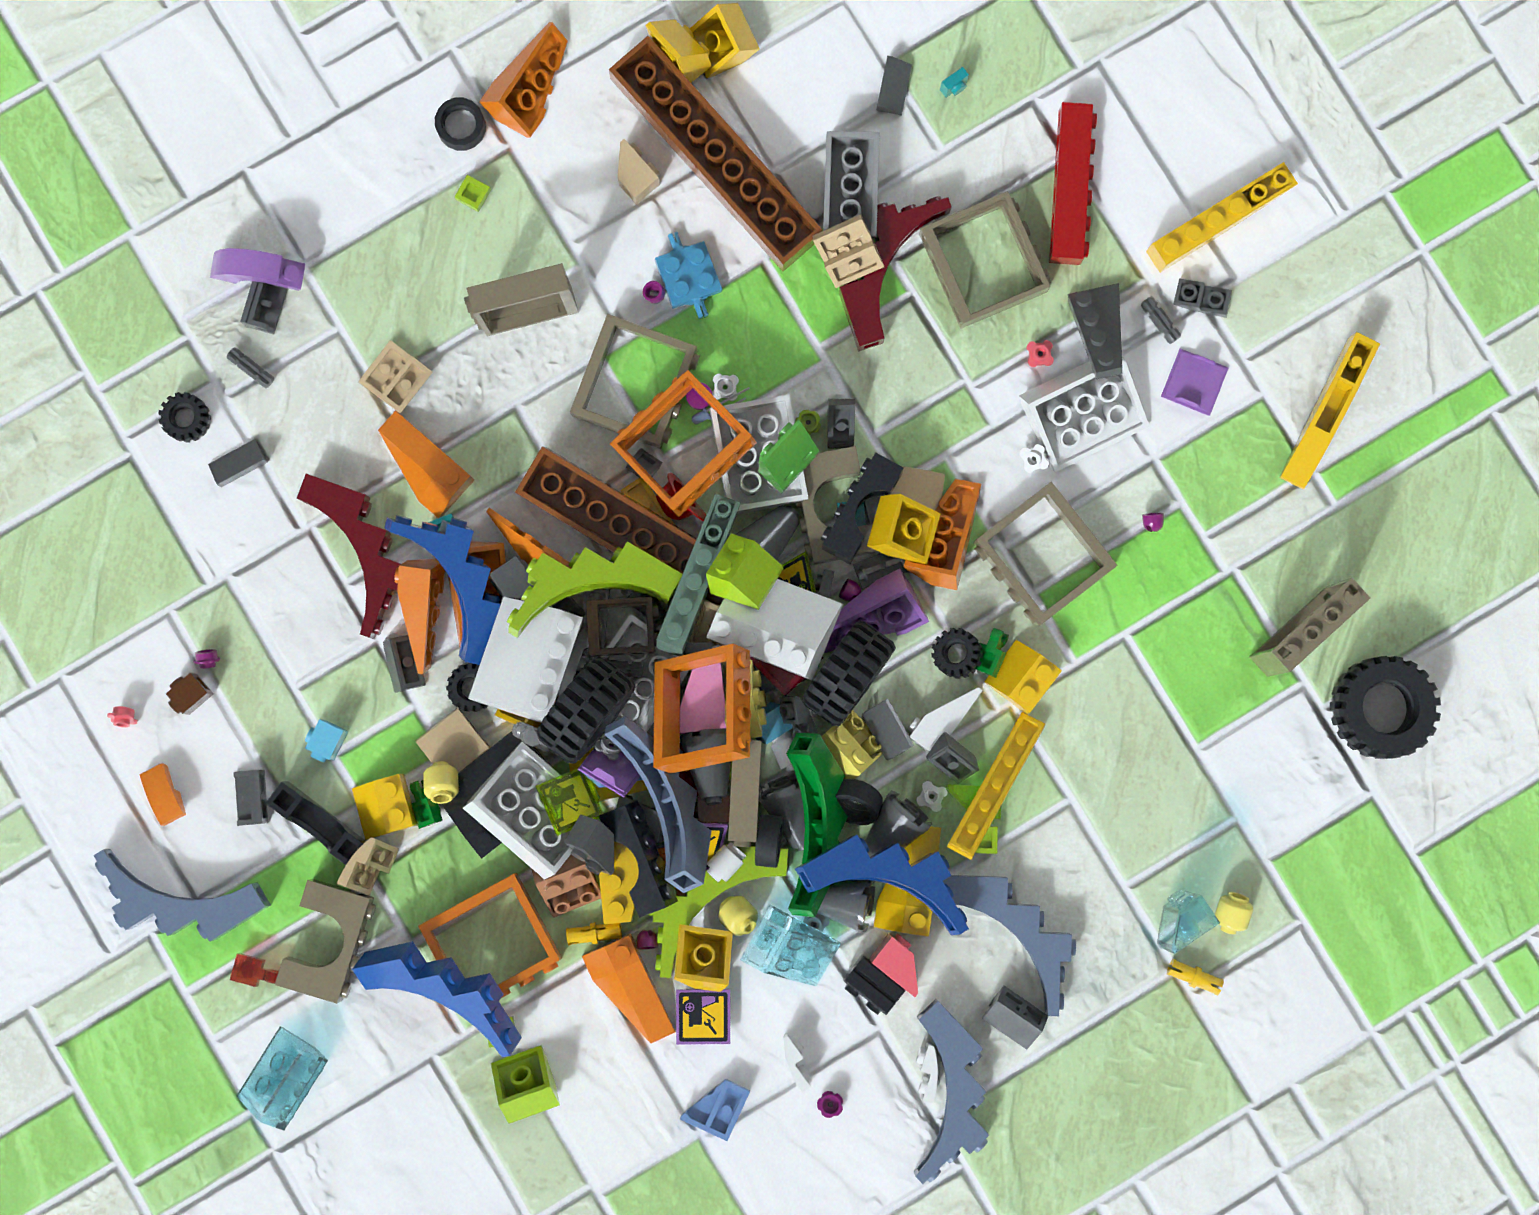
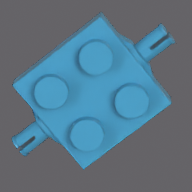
[654,232,722,319]

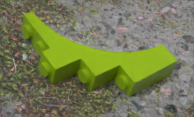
[507,542,683,638]
[648,844,788,978]

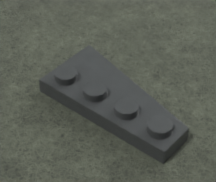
[1068,283,1123,379]

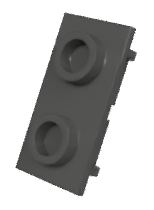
[853,553,909,589]

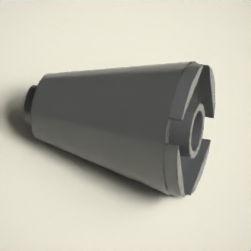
[735,506,799,561]
[680,729,731,805]
[758,773,805,851]
[865,790,932,857]
[817,880,875,932]

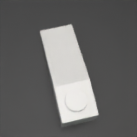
[907,687,982,752]

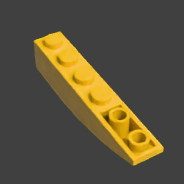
[1146,162,1298,273]
[1279,332,1380,489]

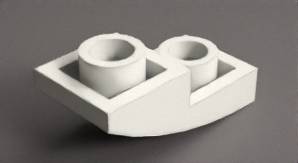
[783,1033,812,1093]
[916,1042,938,1104]

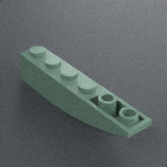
[657,493,741,656]

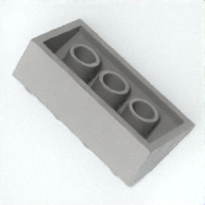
[823,131,880,238]

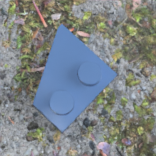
[680,1079,750,1141]

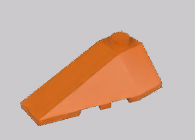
[479,22,568,138]
[378,410,474,518]

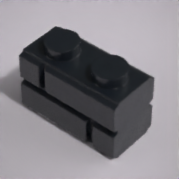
[843,954,906,1015]

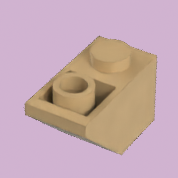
[618,139,660,205]

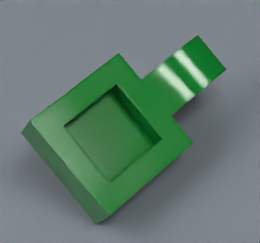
[975,628,1009,678]
[410,780,443,829]

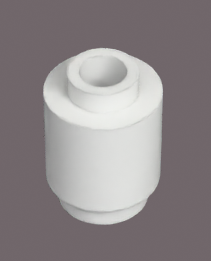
[771,731,794,773]
[707,842,746,882]

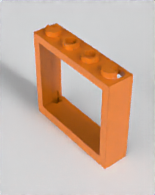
[610,370,757,517]
[653,643,751,774]
[418,873,562,998]

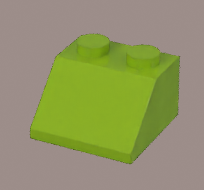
[706,533,783,610]
[491,1045,560,1124]

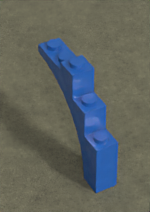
[384,515,502,665]
[795,835,969,936]
[352,941,522,1057]

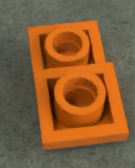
[139,763,186,826]

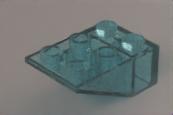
[740,904,841,986]

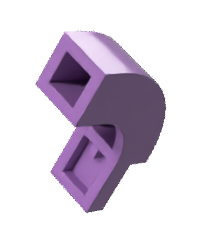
[210,248,305,291]

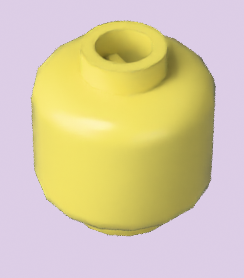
[423,761,459,804]
[1214,892,1253,934]
[718,896,758,936]

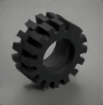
[158,392,211,443]
[931,628,983,679]
[446,663,488,712]

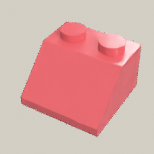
[869,933,918,997]

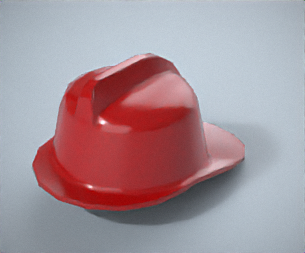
[656,472,706,522]

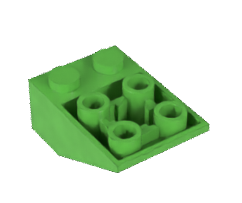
[758,420,819,494]

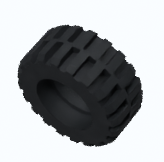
[802,621,896,726]
[1330,656,1441,759]
[537,657,636,764]

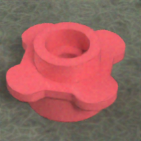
[1026,340,1054,367]
[107,706,138,728]

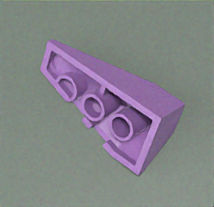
[824,568,929,653]

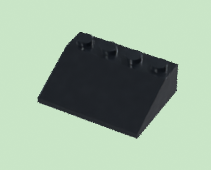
[441,731,550,859]

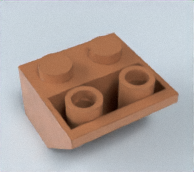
[531,854,601,918]

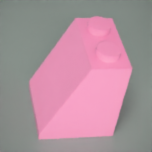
[680,663,726,734]

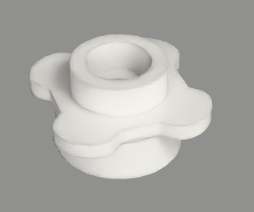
[712,374,739,401]
[1020,444,1049,473]
[916,781,947,812]

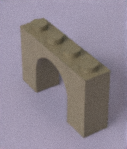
[796,446,876,565]
[275,879,376,1004]

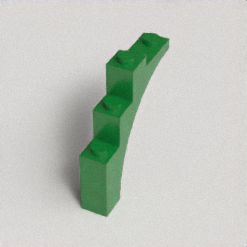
[786,733,848,917]

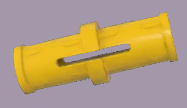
[566,922,622,946]
[1167,958,1224,996]

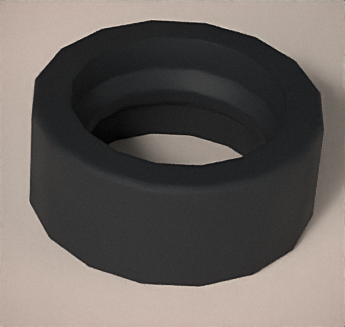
[434,97,486,151]
[835,779,883,825]
[755,814,783,868]

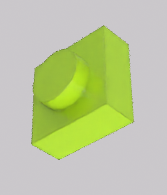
[454,175,491,212]
[976,826,998,854]

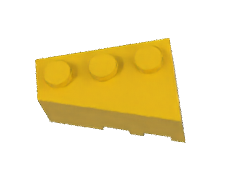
[599,842,639,924]

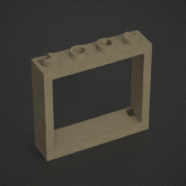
[919,191,1051,329]
[464,263,578,336]
[570,314,700,449]
[973,481,1118,626]
[1249,578,1371,677]
[728,740,761,847]

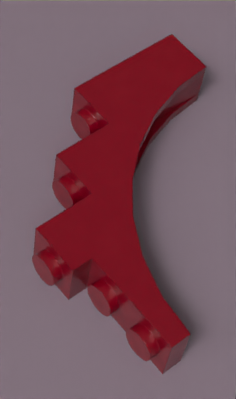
[839,196,952,352]
[297,474,401,639]

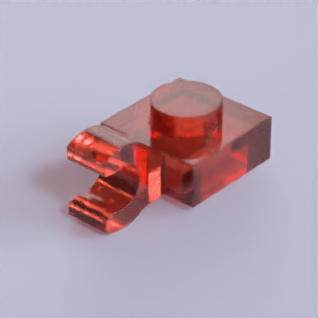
[230,953,279,987]

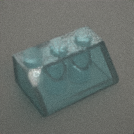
[1157,890,1220,954]
[236,1026,328,1131]

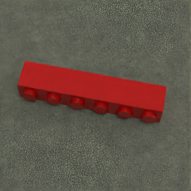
[1049,102,1097,265]

